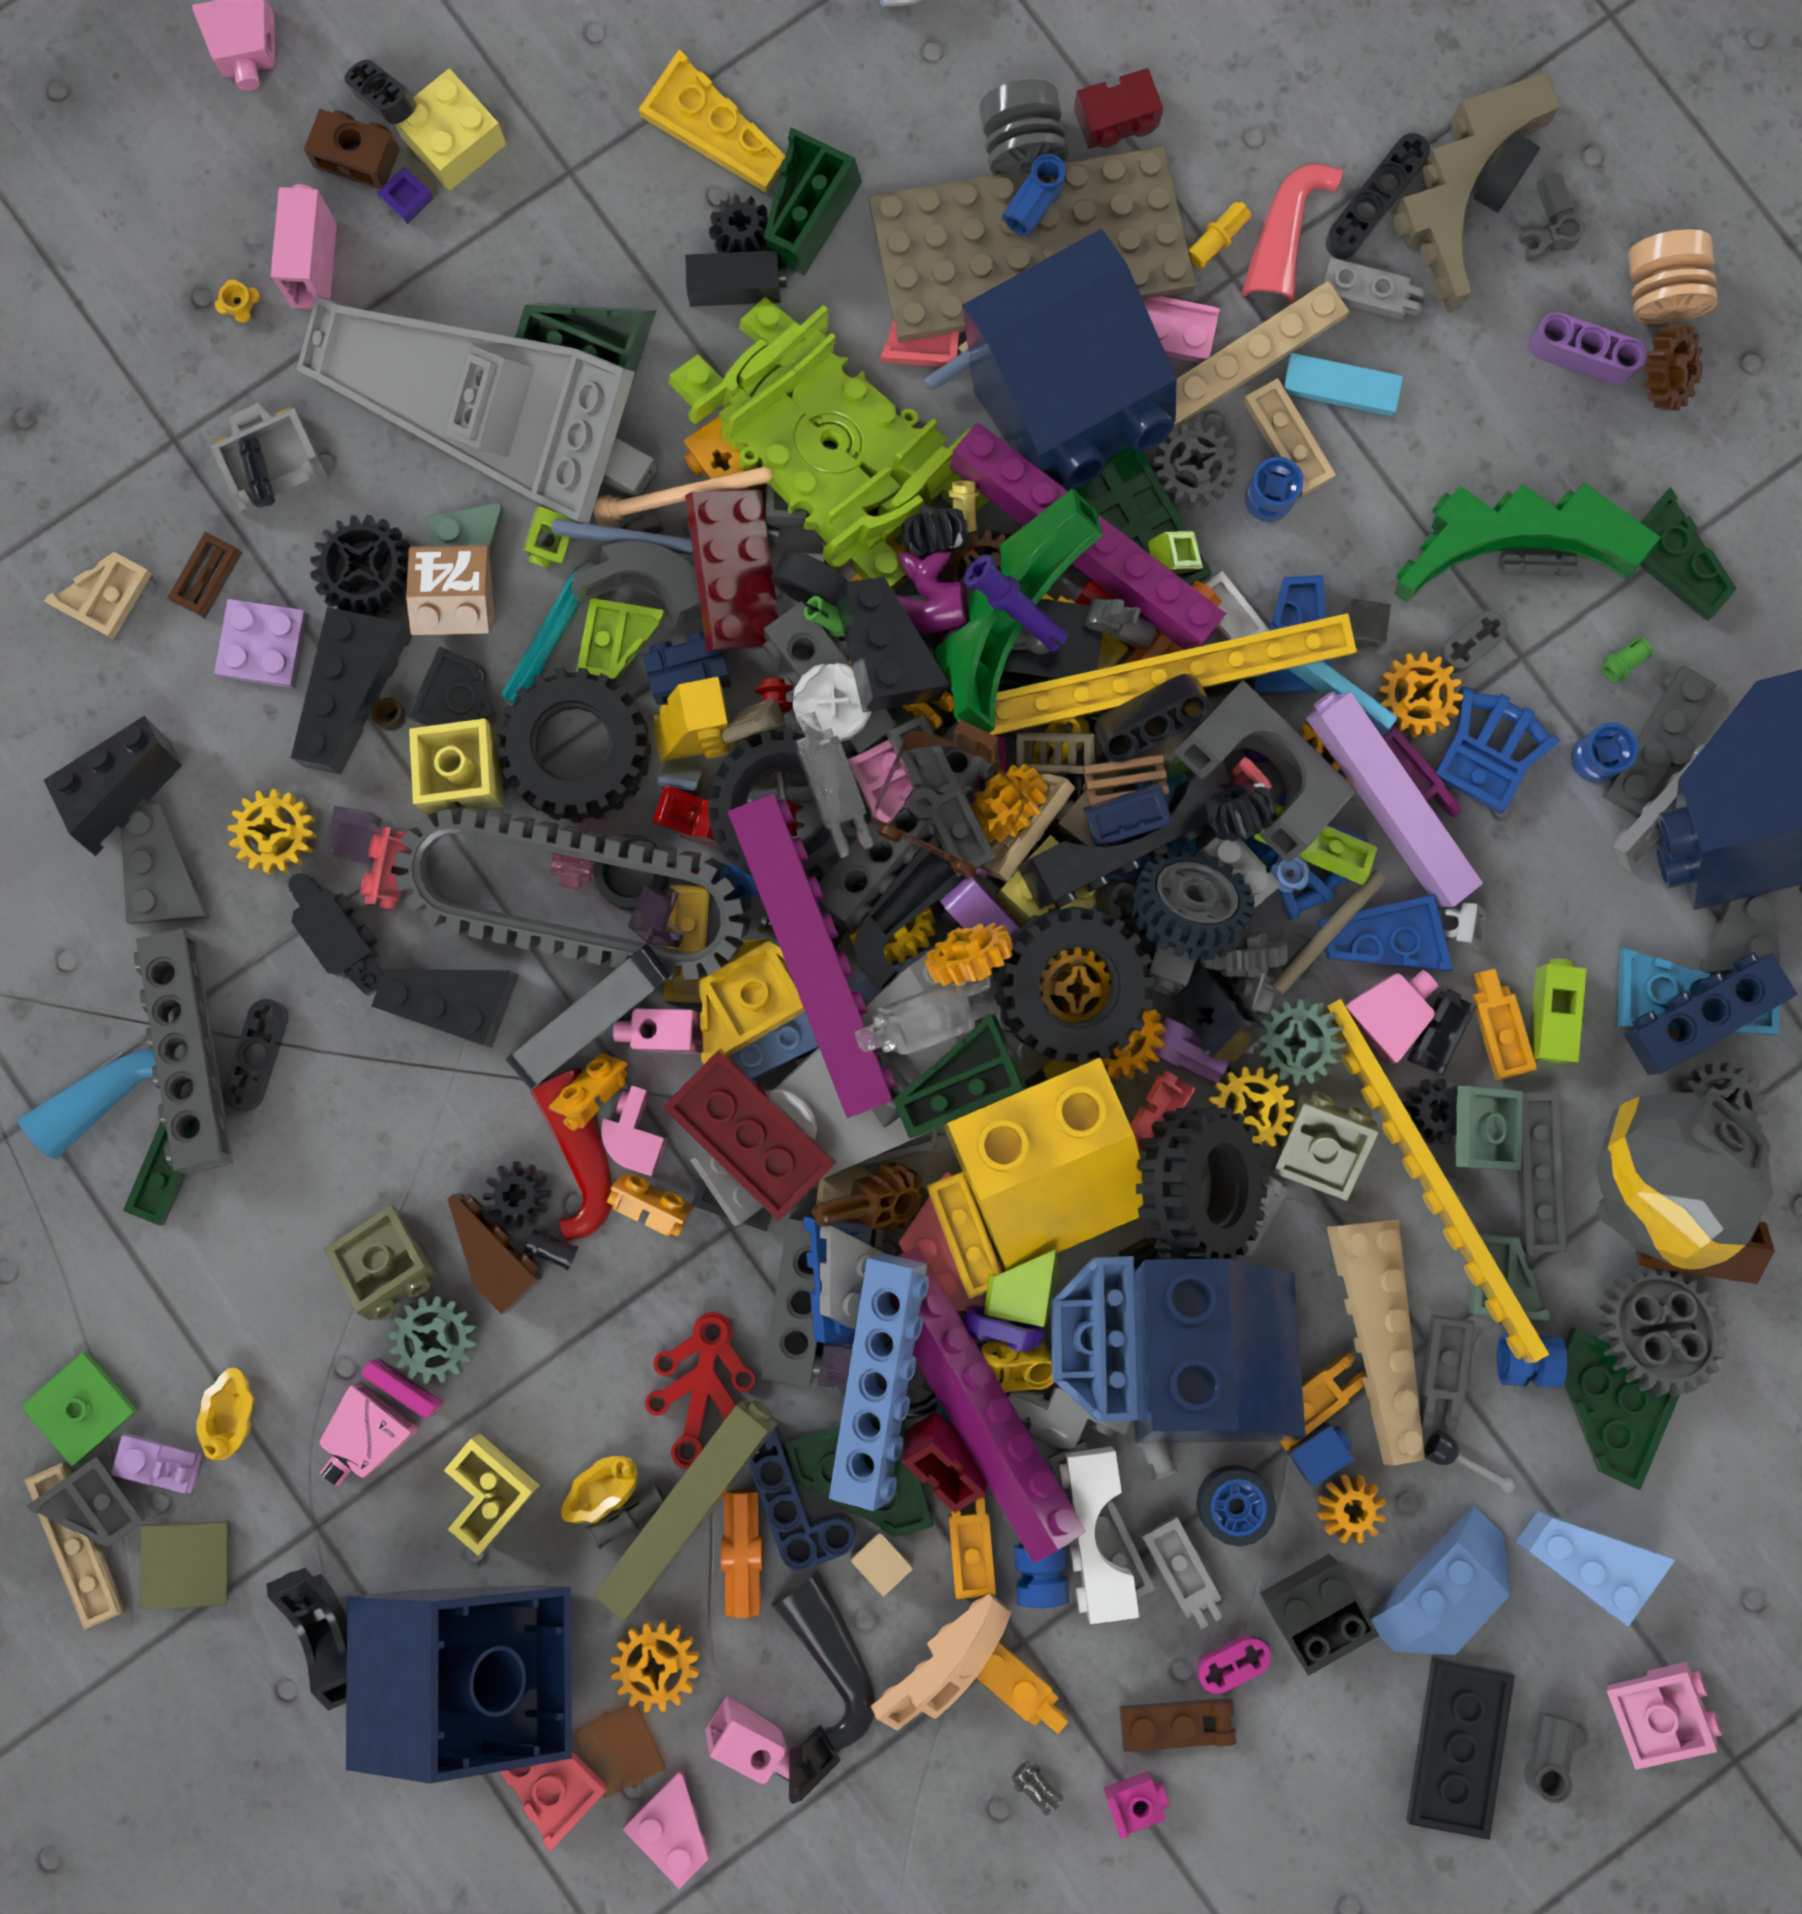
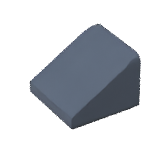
[658,763,703,796]

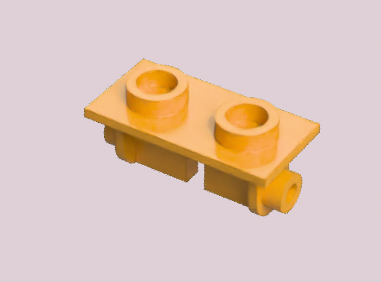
[548,1052,628,1131]
[607,1172,694,1237]

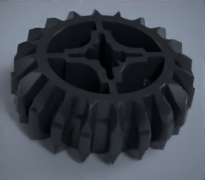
[310,514,412,617]

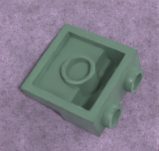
[1455,1086,1523,1171]

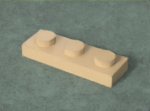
[1243,378,1336,498]
[981,773,1075,882]

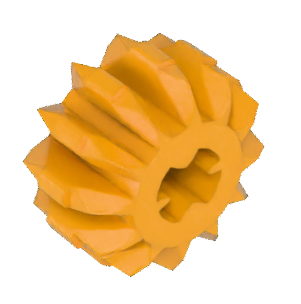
[1317,1474,1386,1544]

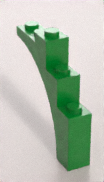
[1395,482,1661,603]
[935,488,1103,733]

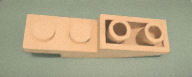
[871,1593,1012,1731]

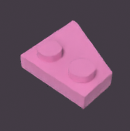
[846,740,914,824]
[622,1768,710,1889]

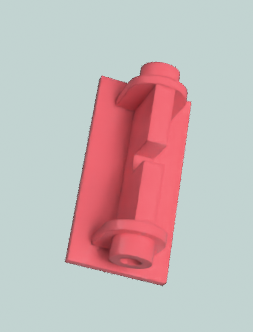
[360,827,408,910]
[1130,1070,1195,1152]

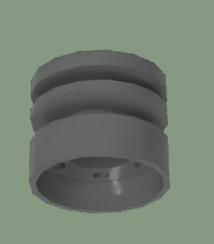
[979,79,1069,175]

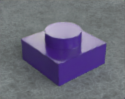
[377,167,434,224]

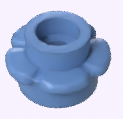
[1270,856,1309,893]

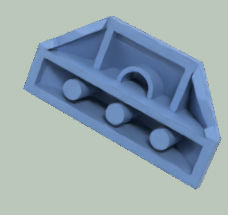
[1050,1256,1138,1422]
[1369,1505,1510,1655]

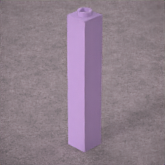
[1306,692,1483,907]

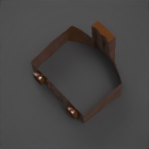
[871,720,1026,878]

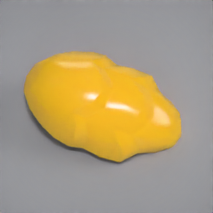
[196,1367,255,1461]
[561,1456,639,1524]

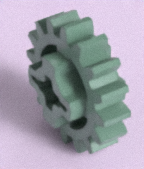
[1258,998,1346,1085]
[388,1295,479,1384]

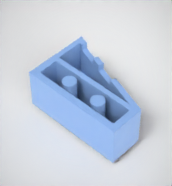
[1515,1511,1675,1627]

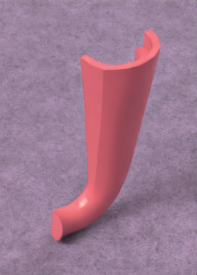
[1241,164,1343,304]

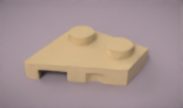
[44,552,152,640]

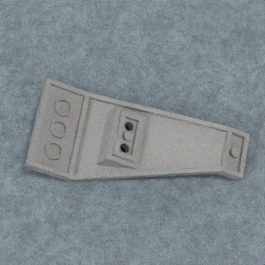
[296,296,635,524]
[690,940,1052,1226]

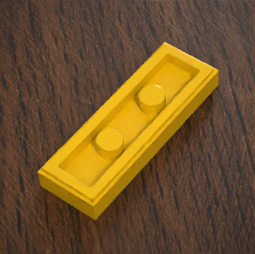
[664,885,710,1004]
[926,1172,1002,1299]

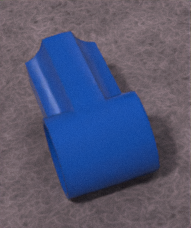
[1002,154,1066,237]

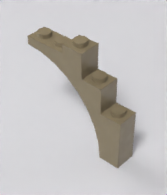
[1393,73,1560,312]

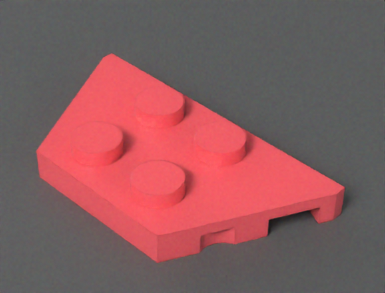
[898,1171,1006,1311]

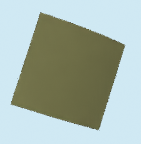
[140,1520,227,1609]

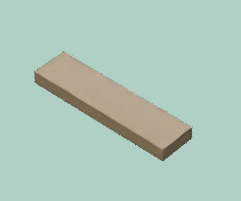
[24,1461,126,1630]

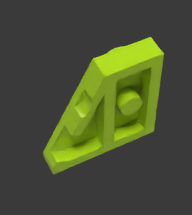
[576,598,665,682]

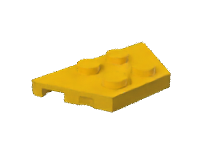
[699,940,805,1064]

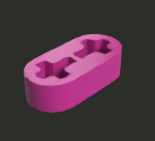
[1196,1634,1271,1694]

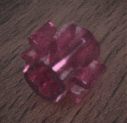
[550,842,594,889]

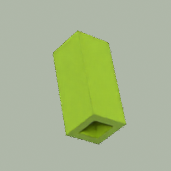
[1529,959,1587,1065]

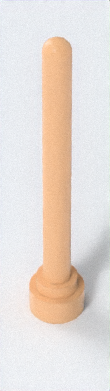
[593,467,772,527]

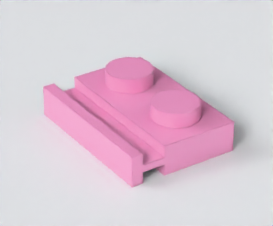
[1144,296,1220,364]

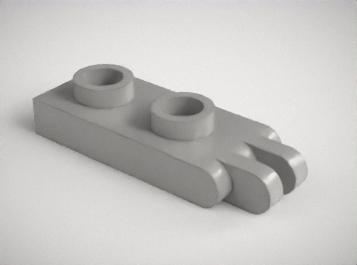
[1322,258,1426,319]
[1141,1515,1223,1630]

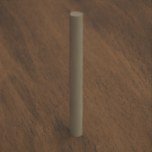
[1270,870,1386,996]

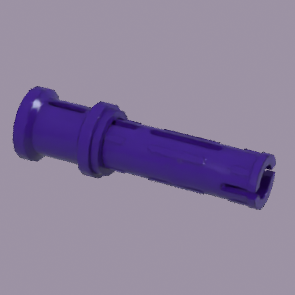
[964,555,1068,651]

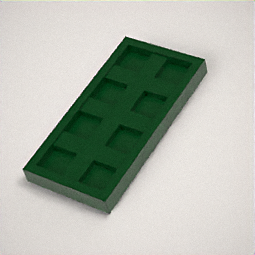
[1074,446,1212,586]

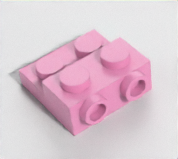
[1607,1661,1722,1770]

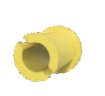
[949,481,980,533]

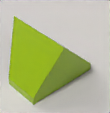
[984,1249,1060,1327]

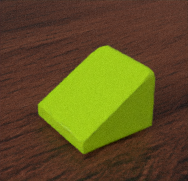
[1148,531,1203,575]

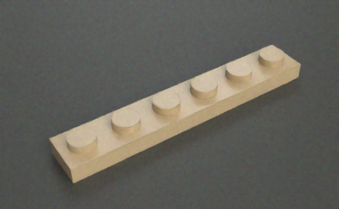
[1172,281,1350,430]

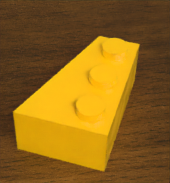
[651,677,736,763]

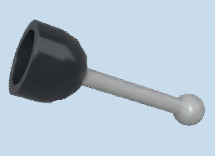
[1424,1430,1517,1493]

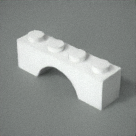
[1059,1446,1139,1624]

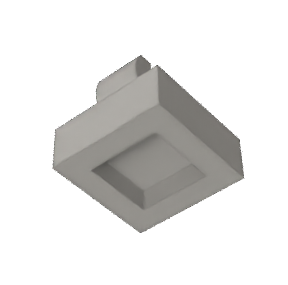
[1443,903,1488,950]

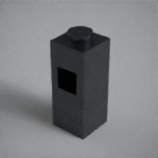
[685,250,787,307]

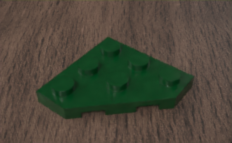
[1564,1327,1680,1490]
[784,1414,934,1537]

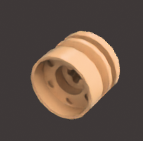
[1628,229,1718,325]

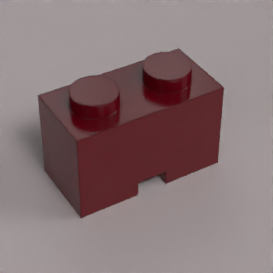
[1074,68,1163,150]
[902,1411,987,1513]

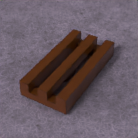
[167,532,242,619]

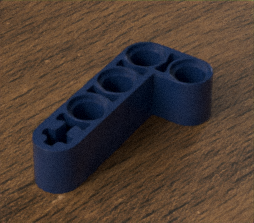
[748,1417,856,1571]

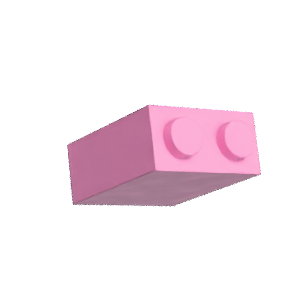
[270,184,337,309]

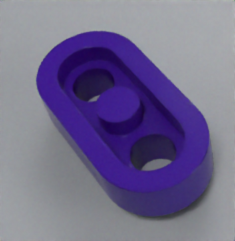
[963,1306,1044,1352]

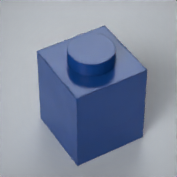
[1286,1422,1353,1487]

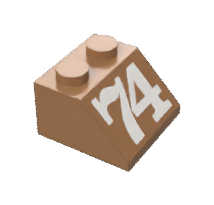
[406,545,496,635]

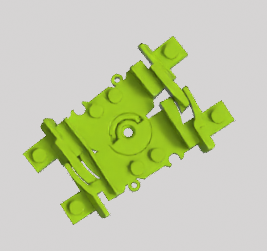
[668,297,990,590]

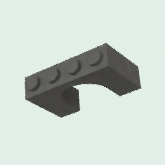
[1174,680,1357,863]

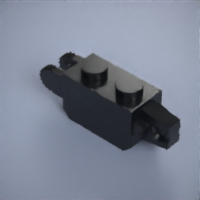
[287,873,383,996]

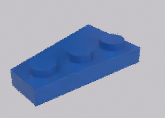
[1254,575,1330,696]
[1318,895,1453,972]
[803,1217,872,1345]

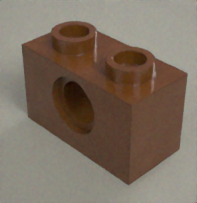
[304,109,399,189]

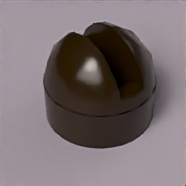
[372,697,406,731]

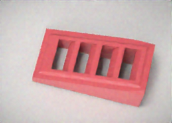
[1229,757,1272,790]

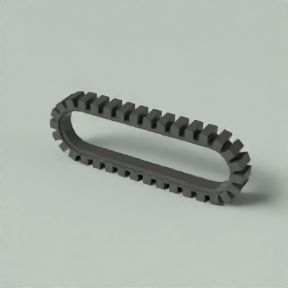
[395,806,751,980]

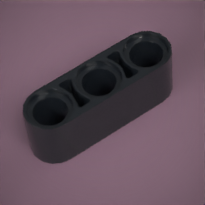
[1094,674,1211,762]

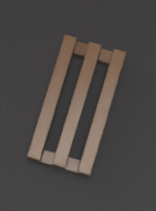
[1083,754,1169,806]

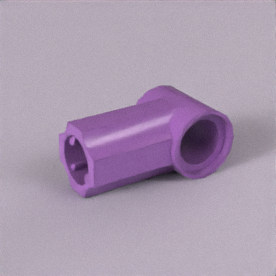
[1154,1017,1229,1084]

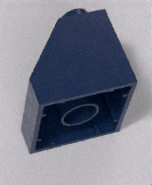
[962,228,1177,489]
[1656,670,1802,910]
[1134,1258,1306,1443]
[346,1585,572,1784]

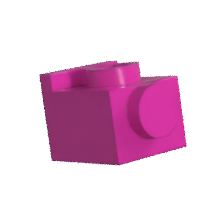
[1103,1771,1170,1839]

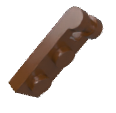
[1119,1699,1237,1752]

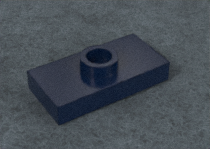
[1083,783,1173,847]

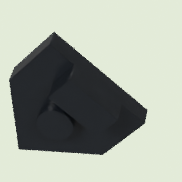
[408,646,496,726]

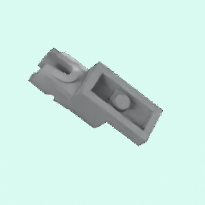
[1006,1383,1131,1449]

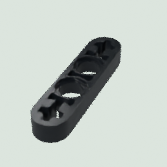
[1325,133,1430,259]

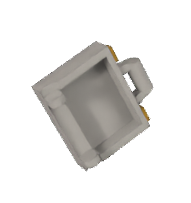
[210,403,329,517]

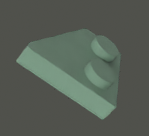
[427,502,503,556]
[1469,1234,1550,1321]

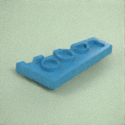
[1617,948,1780,1036]

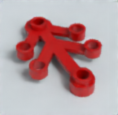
[645,1312,756,1469]

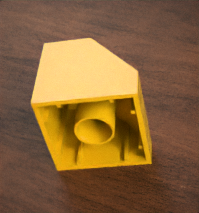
[944,1058,1143,1271]

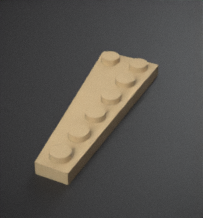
[1327,1219,1425,1466]

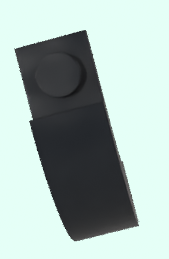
[266,1567,347,1711]

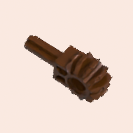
[812,1162,926,1233]

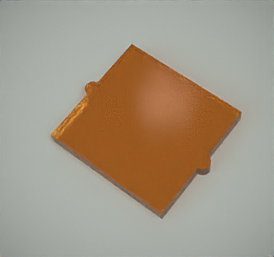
[575,1703,666,1798]

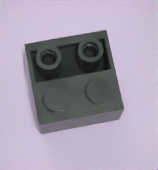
[1260,1554,1379,1676]

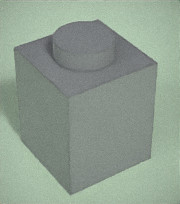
[602,437,657,498]

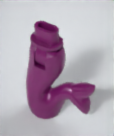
[838,551,969,641]

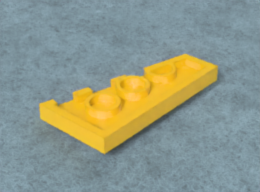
[638,49,786,194]

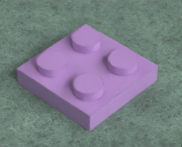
[214,599,308,688]

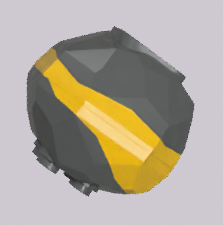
[1596,1092,1773,1269]

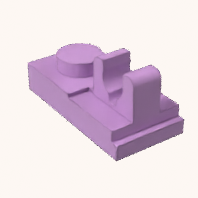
[111,1433,204,1494]

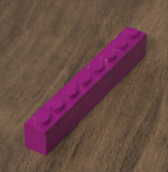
[950,422,1227,650]
[727,793,897,1118]
[889,1246,1087,1563]

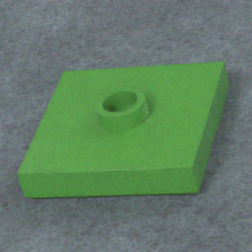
[20,1351,138,1467]

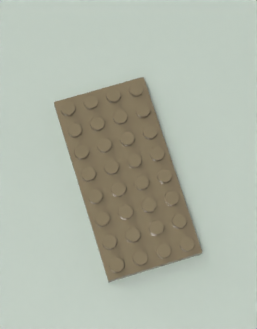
[868,146,1196,343]

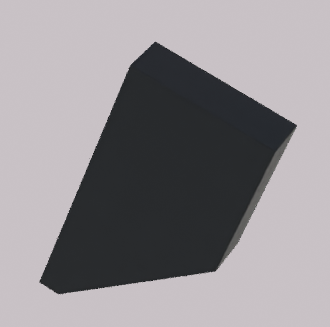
[789,1725,841,1804]

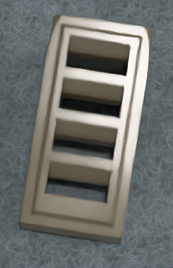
[722,698,786,743]
[1016,731,1096,774]

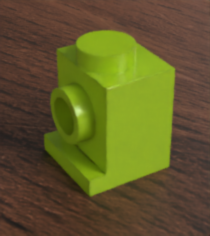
[522,506,576,569]

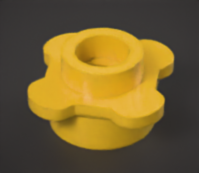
[215,279,260,323]

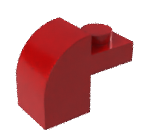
[652,786,720,849]

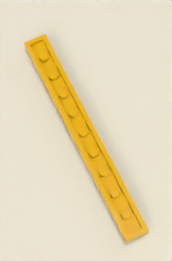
[990,613,1357,736]
[1322,999,1549,1364]

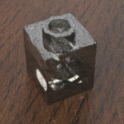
[1342,599,1391,653]

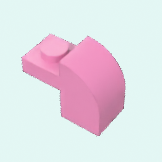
[601,1085,668,1176]

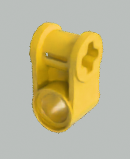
[981,1338,1054,1394]

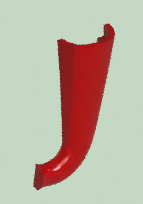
[530,1068,612,1242]

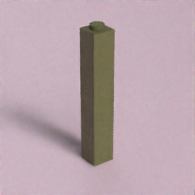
[593,1398,778,1622]

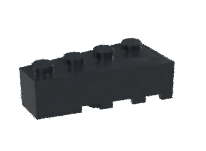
[291,607,413,775]

